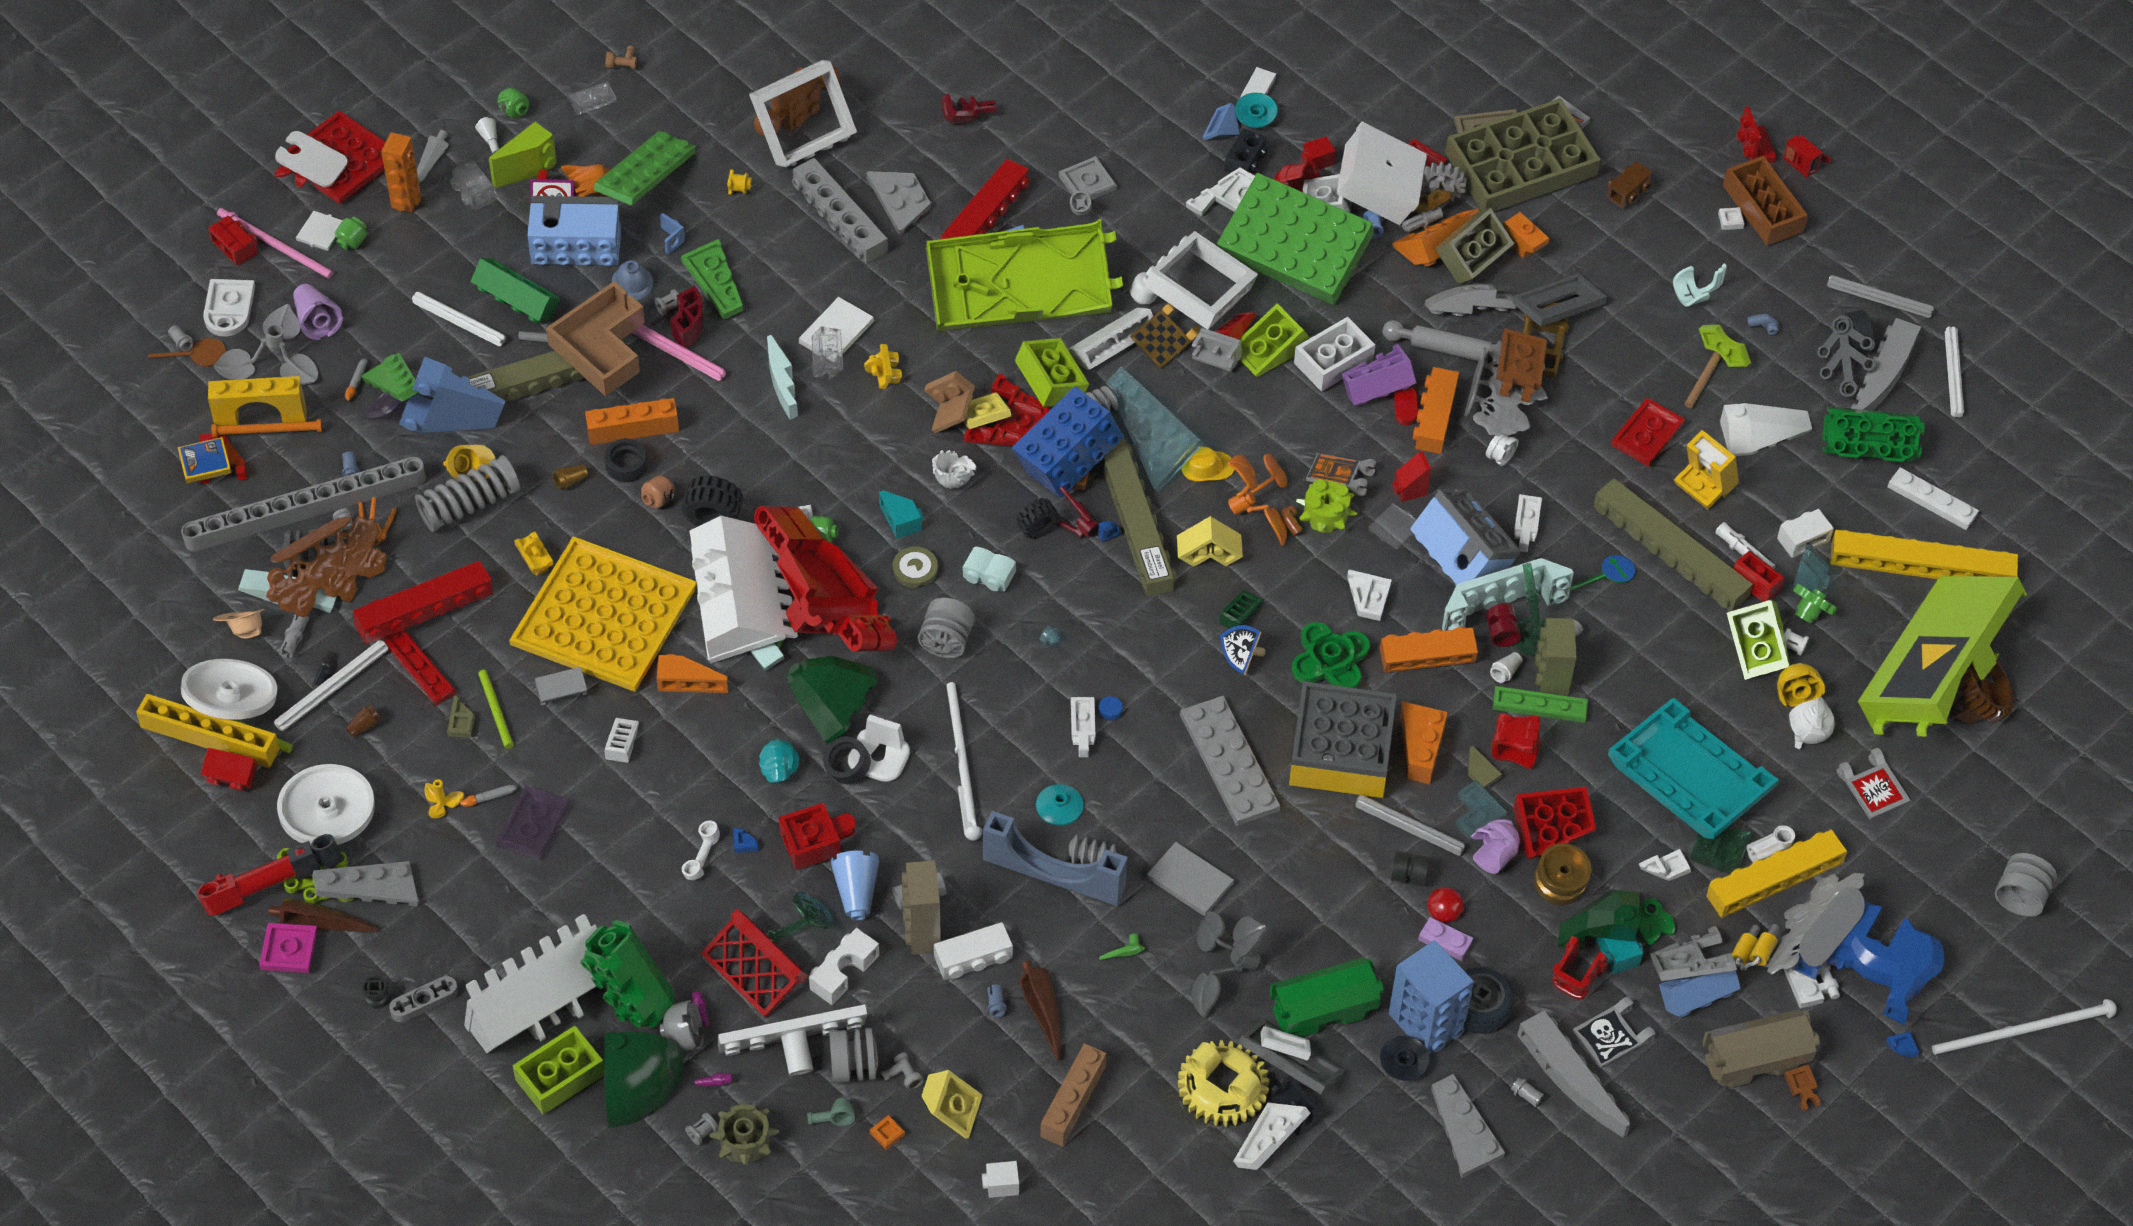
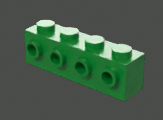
[470,258,560,323]

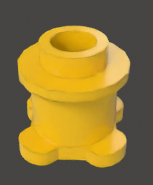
[727,169,752,195]

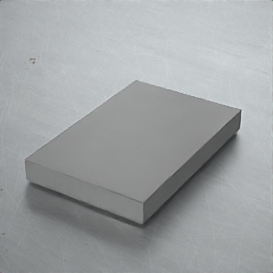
[1147,842,1234,916]

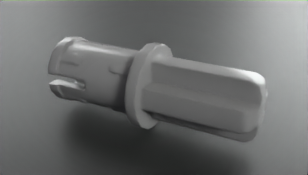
[1402,206,1443,232]

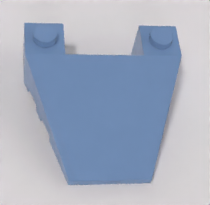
[399,357,505,433]

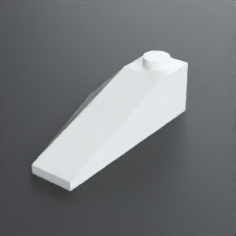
[1720,403,1812,456]

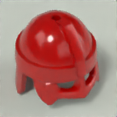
[1274,162,1320,192]

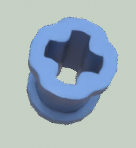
[1363,210,1384,238]

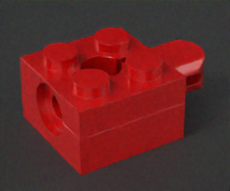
[778,802,856,870]

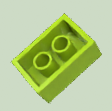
[1015,338,1089,407]
[513,1026,605,1115]

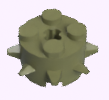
[710,1102,779,1165]

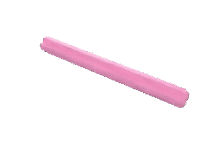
[631,325,726,381]

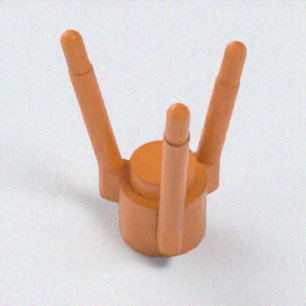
[358,497,397,546]

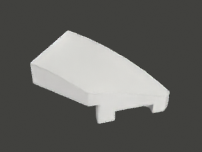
[1639,849,1691,881]

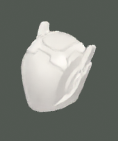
[1789,697,1835,749]

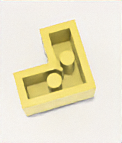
[1177,516,1243,567]

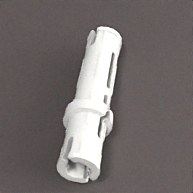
[1716,522,1776,569]

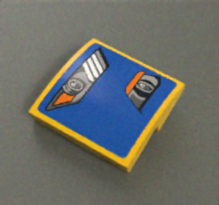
[178,437,231,484]

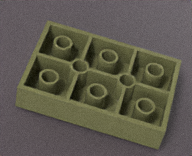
[1445,98,1601,212]

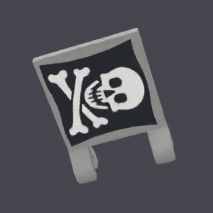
[1573,997,1655,1069]

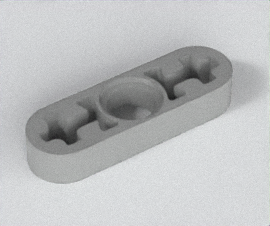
[389,976,458,1022]

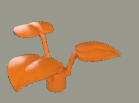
[1227,453,1288,546]

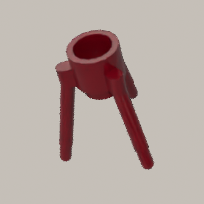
[1055,486,1099,538]

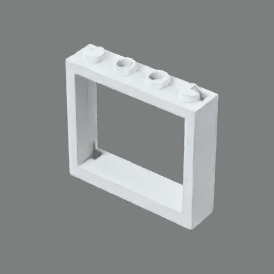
[749,60,857,168]
[1144,231,1258,330]

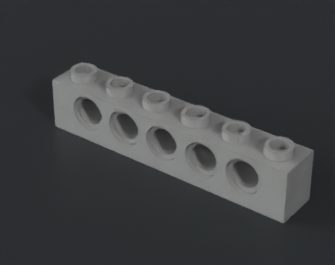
[792,158,888,264]

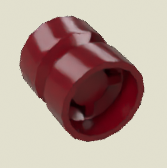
[1486,604,1521,647]

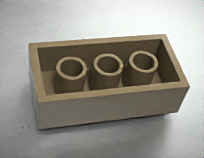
[901,860,940,955]

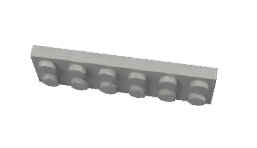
[1180,696,1280,826]

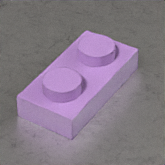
[1418,917,1473,961]

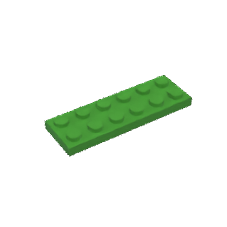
[594,131,696,206]

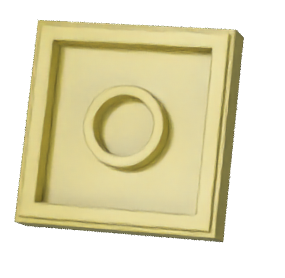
[964,393,1011,429]

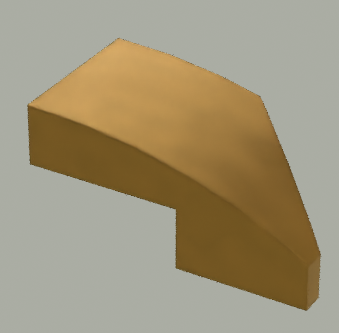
[1411,189,1452,212]

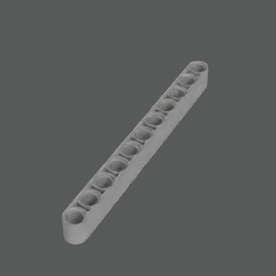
[181,457,426,552]

